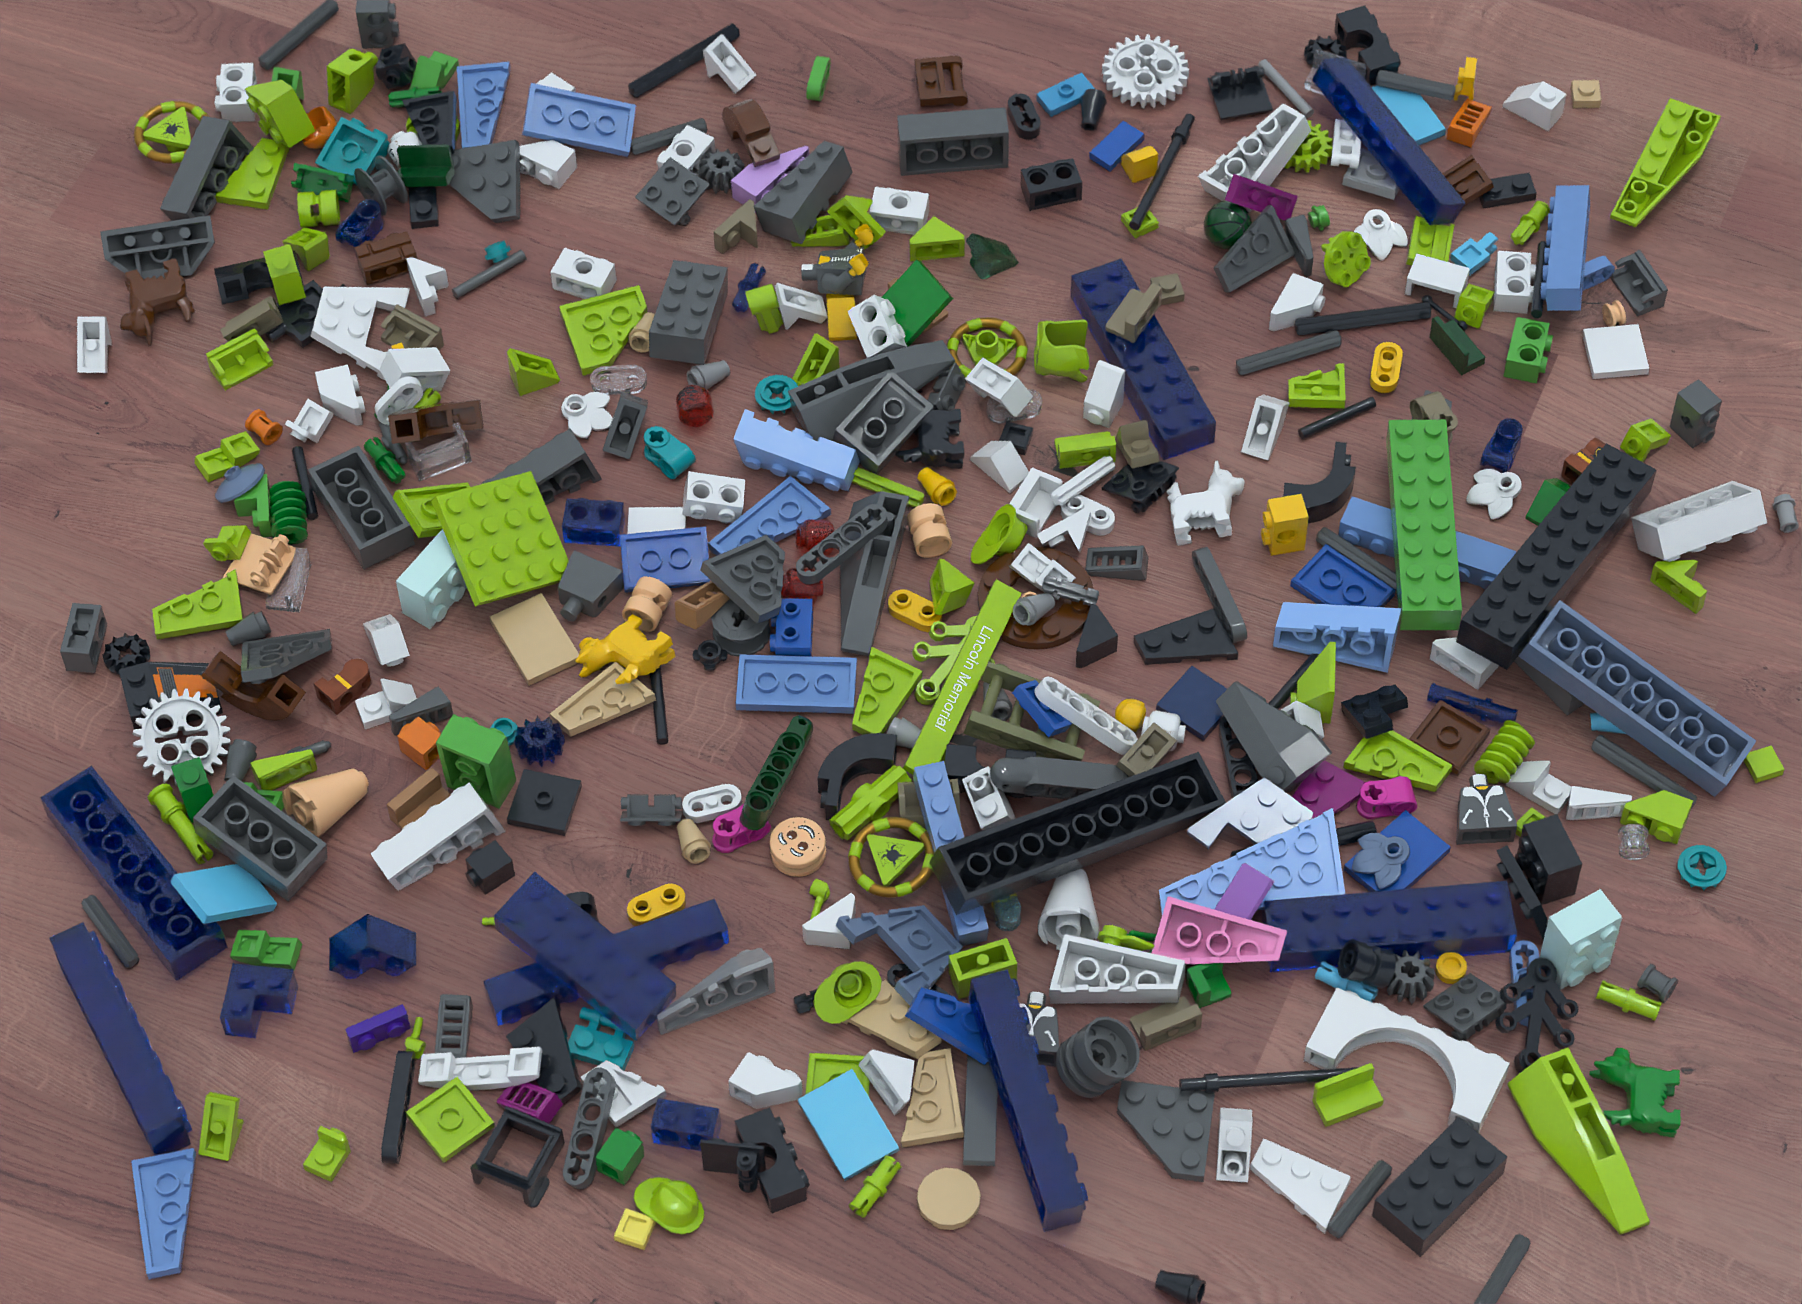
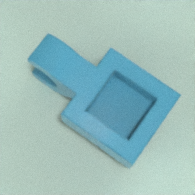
[1450,232,1498,276]

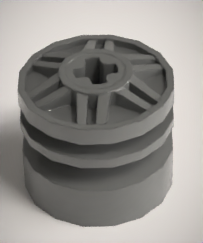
[1056,1017,1140,1098]

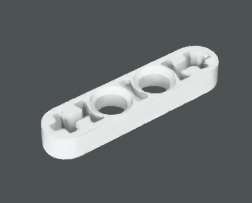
[1034,677,1138,755]

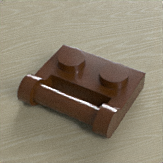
[914,56,968,107]

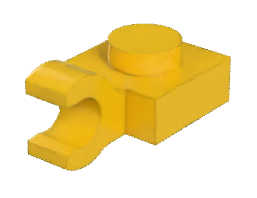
[1453,57,1477,101]

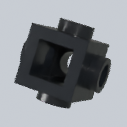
[375,43,417,89]

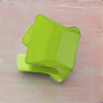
[1034,320,1090,383]

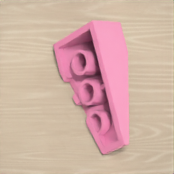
[1151,896,1287,965]

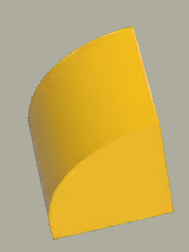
[1121,146,1158,183]

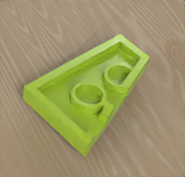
[215,138,289,210]
[152,569,243,640]
[852,647,922,735]
[1343,730,1452,792]

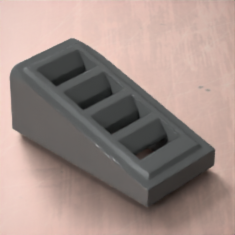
[1284,214,1314,277]
[1085,545,1148,580]
[389,686,453,736]
[435,994,473,1058]

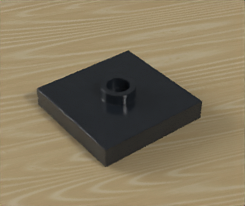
[507,769,582,836]

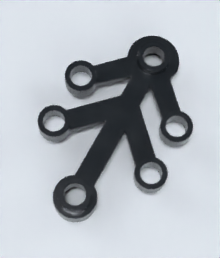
[1495,958,1578,1073]

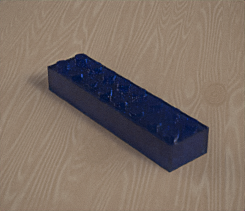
[1070,258,1216,460]
[40,765,228,981]
[1262,881,1517,972]
[49,922,193,1156]
[968,969,1088,1232]

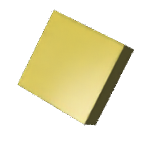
[614,1208,656,1250]

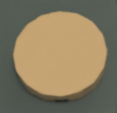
[917,1168,980,1230]

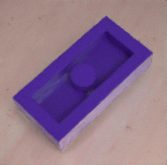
[345,1004,411,1053]

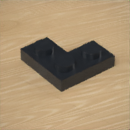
[1341,684,1408,739]

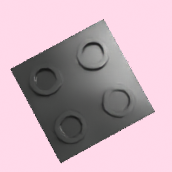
[635,157,710,226]
[1423,973,1507,1041]

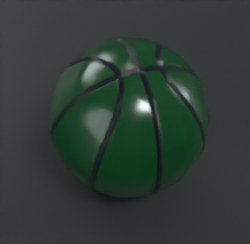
[1203,201,1252,249]

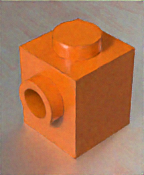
[397,717,441,770]

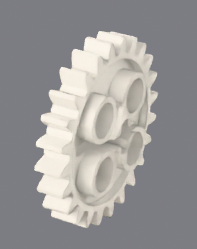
[1102,34,1189,108]
[132,689,231,786]

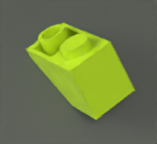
[1620,790,1693,844]

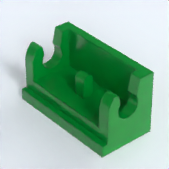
[291,163,355,202]

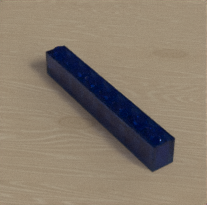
[1312,57,1466,226]
[483,898,729,1026]

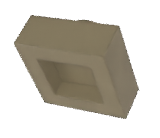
[1150,273,1185,306]

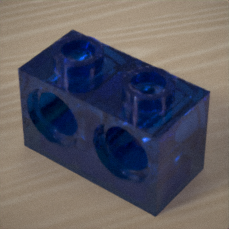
[562,498,626,547]
[651,1098,721,1151]

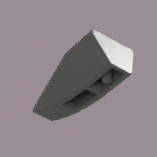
[788,340,955,441]
[840,491,909,656]

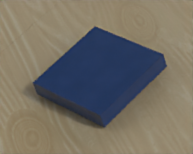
[1156,666,1227,741]

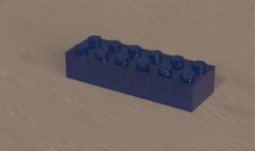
[494,872,676,1041]

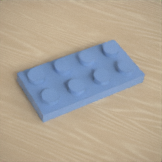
[522,83,636,157]
[736,654,857,714]

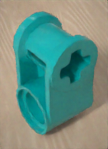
[644,426,696,480]

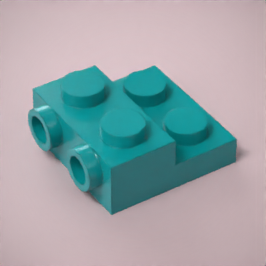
[315,117,390,186]

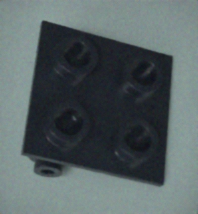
[1207,65,1273,120]
[1102,460,1179,513]
[700,1138,766,1193]

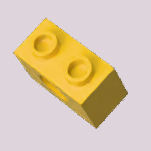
[1261,494,1309,556]

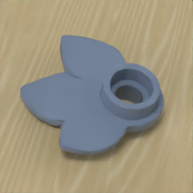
[1352,833,1410,890]

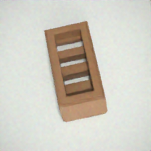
[675,580,730,629]

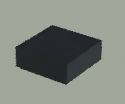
[999,421,1033,455]

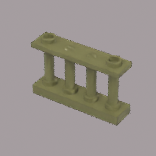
[963,662,1100,761]

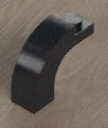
[1283,442,1356,523]
[817,733,897,820]

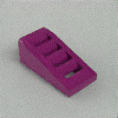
[496,1082,563,1123]

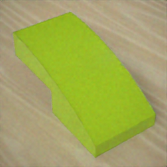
[195,431,260,482]

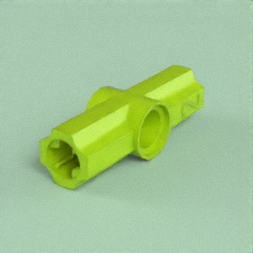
[830,765,912,840]

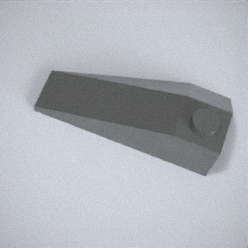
[1216,681,1332,793]

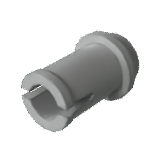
[1772,494,1799,533]

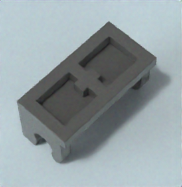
[1610,250,1668,317]

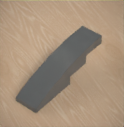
[963,1054,999,1166]

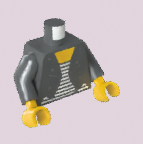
[802,224,873,295]

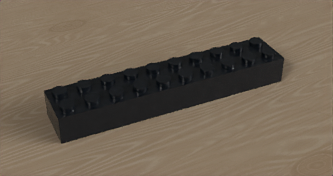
[1456,443,1657,670]
[929,752,1226,915]

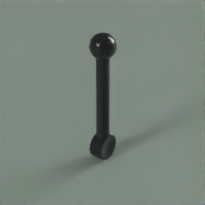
[1422,295,1468,331]

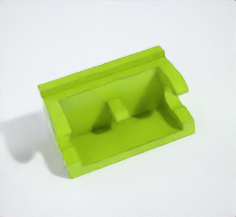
[206,328,274,390]

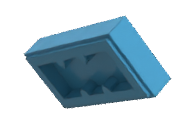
[1036,72,1095,117]

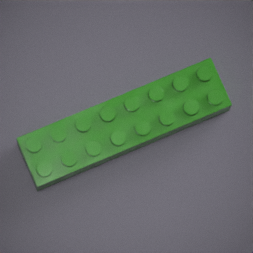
[1386,419,1462,630]

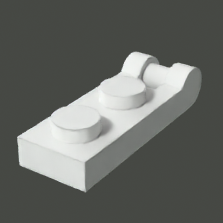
[1330,119,1362,169]

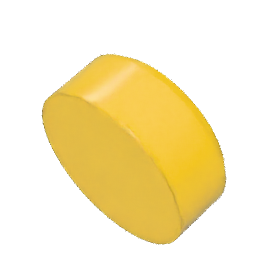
[1435,952,1467,984]

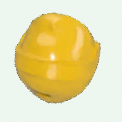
[1115,699,1146,732]

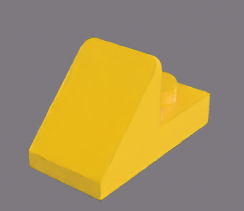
[826,294,857,341]

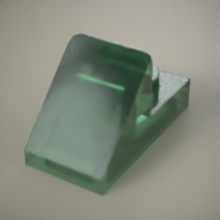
[965,233,1019,279]

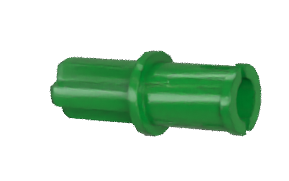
[388,86,442,108]
[364,437,406,484]

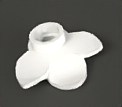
[1354,209,1408,261]
[561,392,612,439]
[1466,469,1522,520]

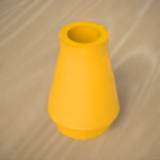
[917,467,957,506]

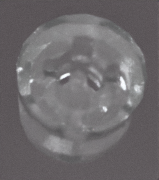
[1618,824,1650,860]

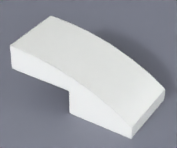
[1009,543,1075,600]

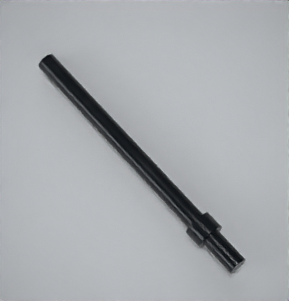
[1129,114,1195,230]
[1179,1067,1359,1093]

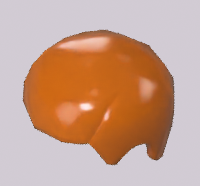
[302,106,337,149]

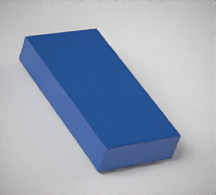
[1089,121,1144,172]

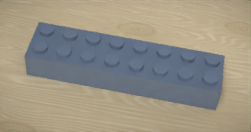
[1518,600,1756,797]

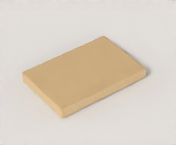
[489,593,579,686]

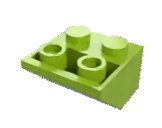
[244,80,315,148]

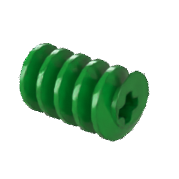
[269,481,308,545]

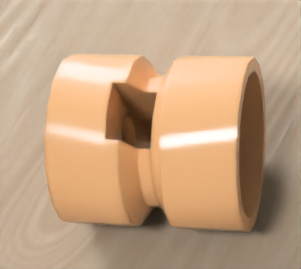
[907,503,952,558]
[622,576,672,632]

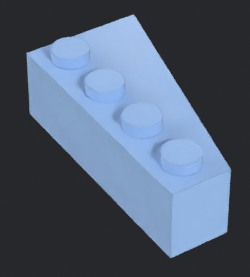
[733,409,860,491]
[1273,602,1401,673]

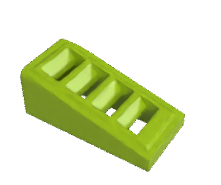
[791,215,850,247]
[250,749,318,791]

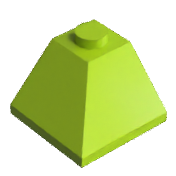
[1290,642,1336,724]

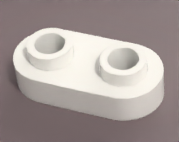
[375,376,423,425]
[1061,494,1115,536]
[682,784,742,823]

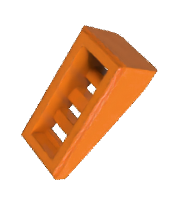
[1446,99,1492,148]

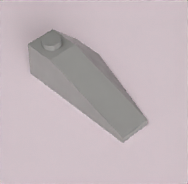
[657,947,775,1035]

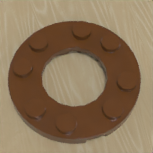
[978,547,1094,650]

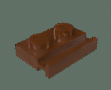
[1426,155,1494,217]

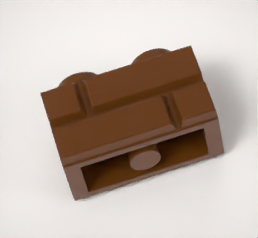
[354,231,417,285]

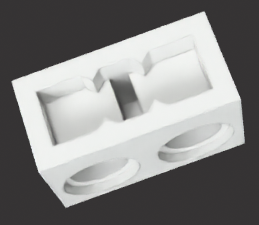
[215,63,257,122]
[1494,251,1536,314]
[847,295,907,358]
[682,471,745,523]

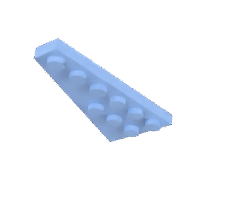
[1159,808,1346,914]

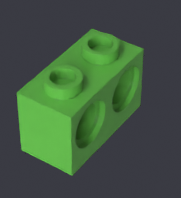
[1503,317,1553,384]

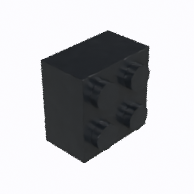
[1515,814,1582,905]

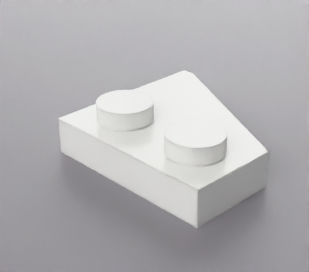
[581,1060,666,1128]

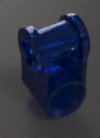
[336,199,384,249]
[1480,418,1523,473]

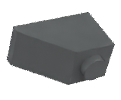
[603,391,648,459]

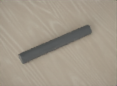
[452,250,526,299]

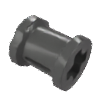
[1637,964,1678,1003]

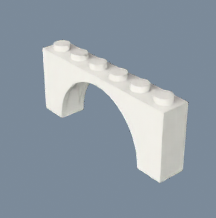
[1304,988,1509,1133]

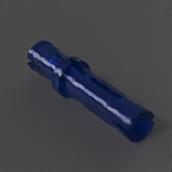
[1427,683,1518,724]

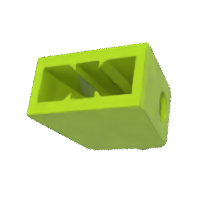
[327,49,378,114]

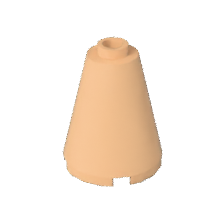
[282,768,369,838]

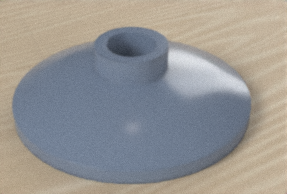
[215,463,265,503]

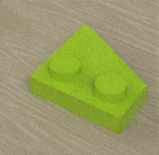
[1288,363,1346,409]

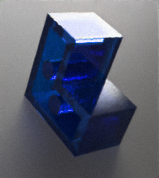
[329,914,416,979]
[220,963,298,1038]

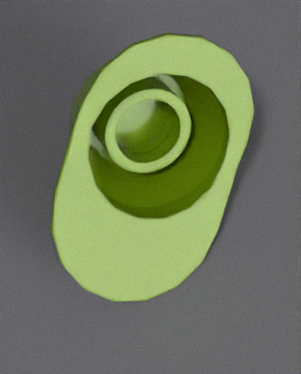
[971,504,1028,564]
[814,961,882,1024]
[634,1177,704,1234]

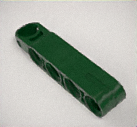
[740,715,813,830]

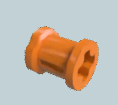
[245,409,283,445]

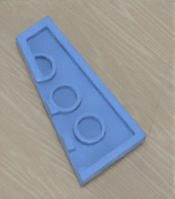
[457,62,511,148]
[708,476,831,556]
[131,1148,196,1279]

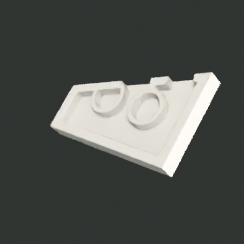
[1250,1139,1351,1234]

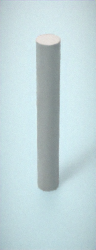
[1258,59,1314,118]

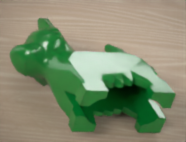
[1589,1047,1681,1137]

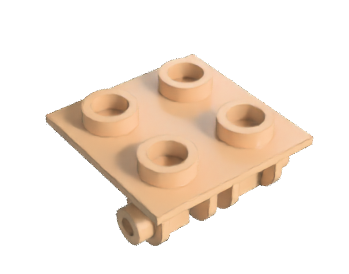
[222,533,300,595]

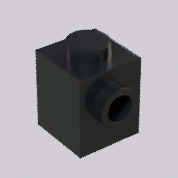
[465,840,515,895]

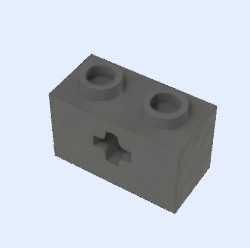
[1669,379,1722,449]

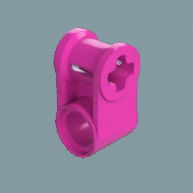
[1356,776,1417,819]
[712,804,771,853]

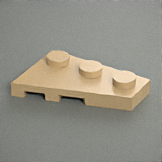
[550,662,656,737]
[843,980,942,1059]
[901,1048,964,1147]

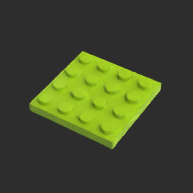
[431,471,569,607]

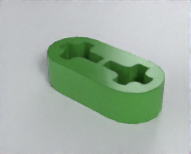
[807,56,831,102]

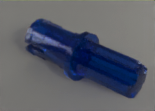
[732,263,766,312]

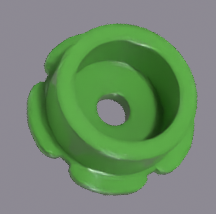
[1308,205,1330,231]

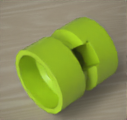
[297,190,340,228]

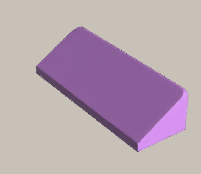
[1214,863,1274,920]

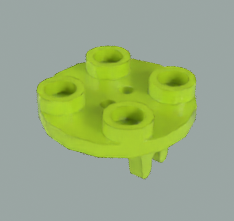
[1321,231,1371,287]

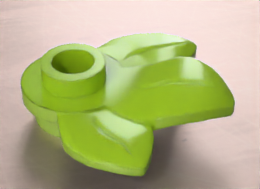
[1097,925,1155,951]

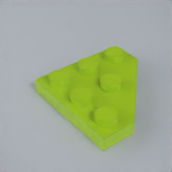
[559,285,648,376]

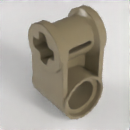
[1409,391,1458,445]

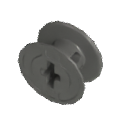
[354,155,408,216]
[711,599,771,656]

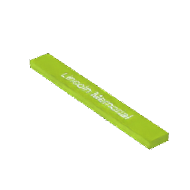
[903,579,1022,775]

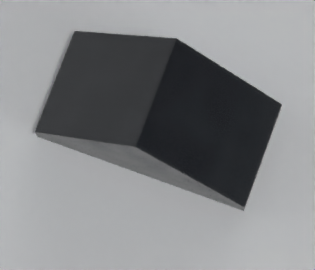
[1076,604,1118,668]

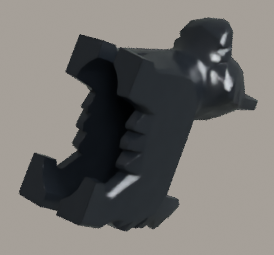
[895,409,964,469]

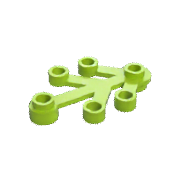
[912,616,995,705]

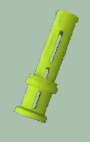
[148,783,214,864]

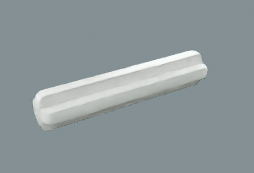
[1050,456,1116,506]

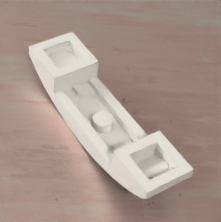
[418,1047,542,1090]

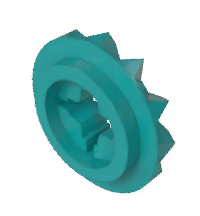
[755,375,798,415]
[1677,845,1727,891]

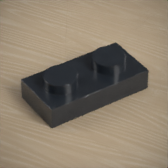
[1479,173,1537,209]
[408,186,439,229]

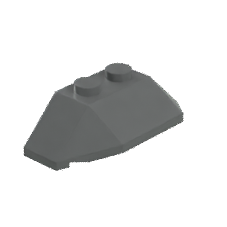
[100,215,215,279]

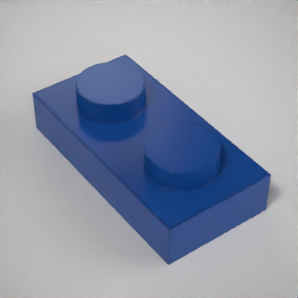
[1012,680,1072,737]

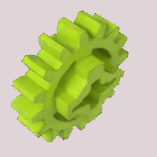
[1285,120,1333,173]

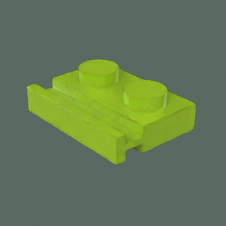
[1406,216,1454,266]

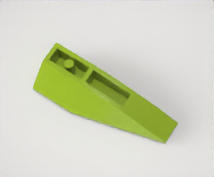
[1610,98,1721,227]
[1507,1048,1650,1235]

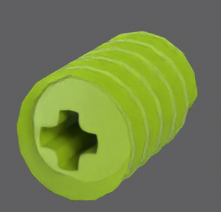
[1474,720,1535,785]

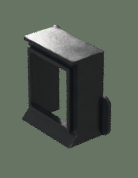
[470,1106,564,1208]

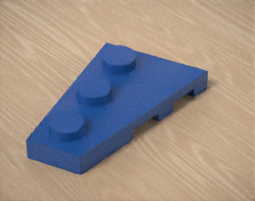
[905,987,1010,1065]

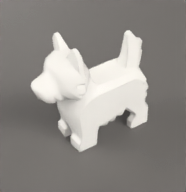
[1167,461,1245,546]

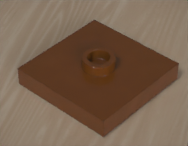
[1409,700,1490,775]

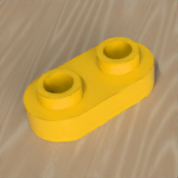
[1370,342,1403,393]
[888,589,942,632]
[627,884,686,928]

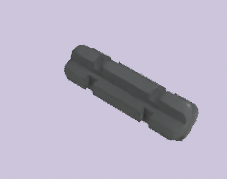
[1042,575,1099,606]

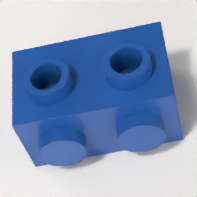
[770,599,813,656]

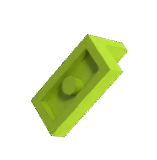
[1054,431,1116,469]
[1312,1063,1384,1127]

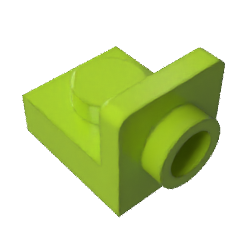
[1454,284,1495,328]
[1620,418,1672,462]
[203,525,251,561]
[303,1126,351,1182]

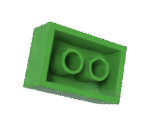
[436,714,517,809]

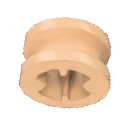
[1602,300,1626,327]

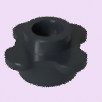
[692,640,728,671]

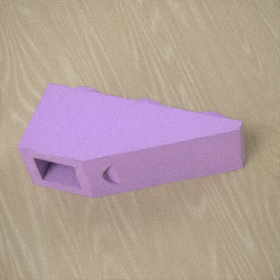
[731,146,809,213]

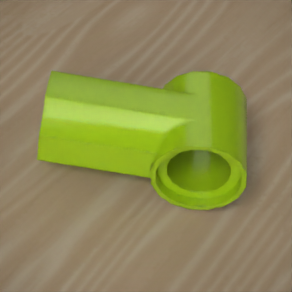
[745,284,784,334]

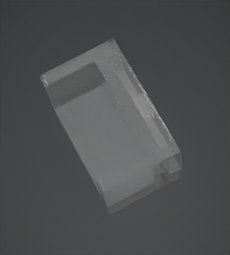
[405,422,472,481]

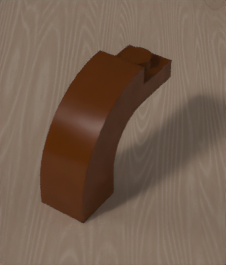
[722,99,780,168]
[388,399,484,444]
[201,651,306,721]

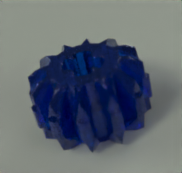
[514,715,565,767]

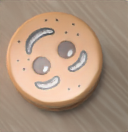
[770,817,826,877]

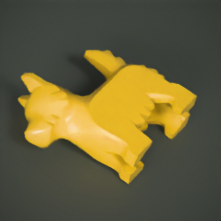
[575,614,676,684]

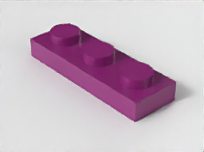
[1225,174,1298,221]

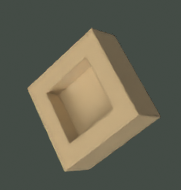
[1571,80,1601,108]

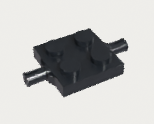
[266,280,346,348]

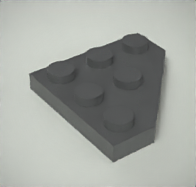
[449,140,520,223]
[700,535,785,624]
[241,629,332,684]
[1117,1080,1215,1182]

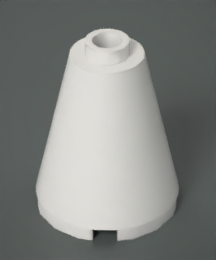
[1038,869,1099,950]

